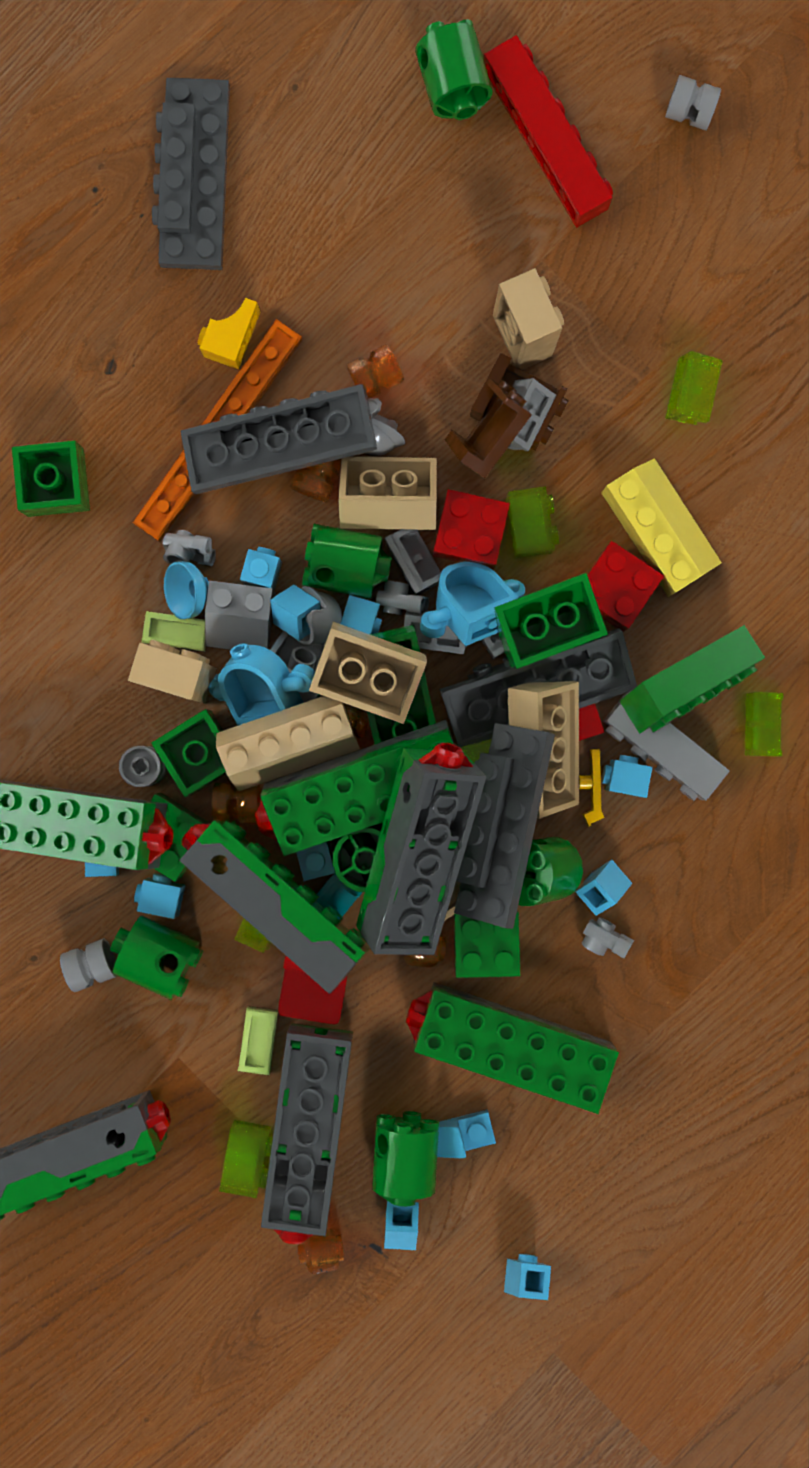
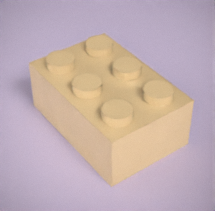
[493,268,564,370]
[339,457,437,530]
[309,622,427,724]
[128,640,217,704]

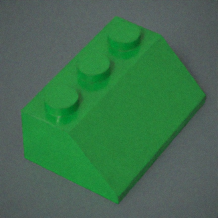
[494,573,608,669]

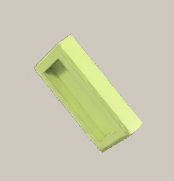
[141,611,206,652]
[238,1006,278,1075]

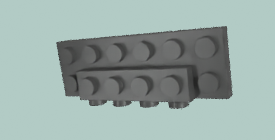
[152,78,230,270]
[181,384,377,494]
[439,628,637,749]
[454,723,555,929]

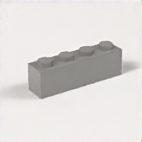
[602,691,730,801]

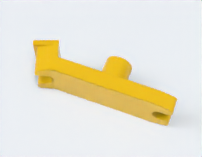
[579,749,604,826]

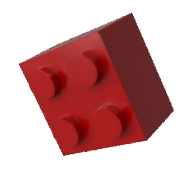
[433,489,510,570]
[587,540,664,632]

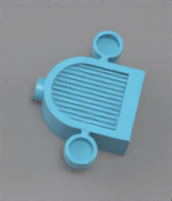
[420,562,525,646]
[208,643,315,726]

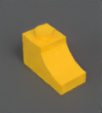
[198,298,260,370]

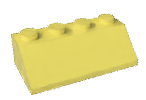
[601,458,722,597]

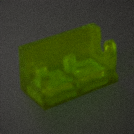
[665,351,723,425]
[745,692,783,756]

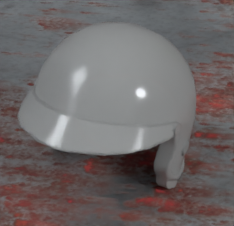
[365,398,405,456]
[296,586,343,645]

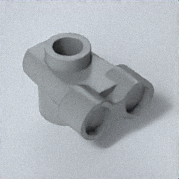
[163,530,216,566]
[376,581,429,615]
[581,917,634,958]

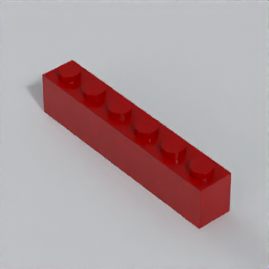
[483,35,613,228]

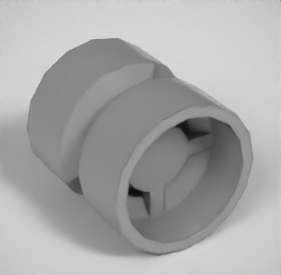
[665,75,721,131]
[119,746,168,787]
[60,938,117,993]

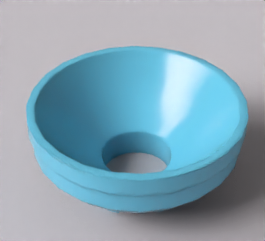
[164,562,209,620]

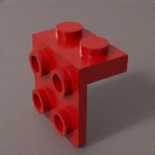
[278,955,348,1025]

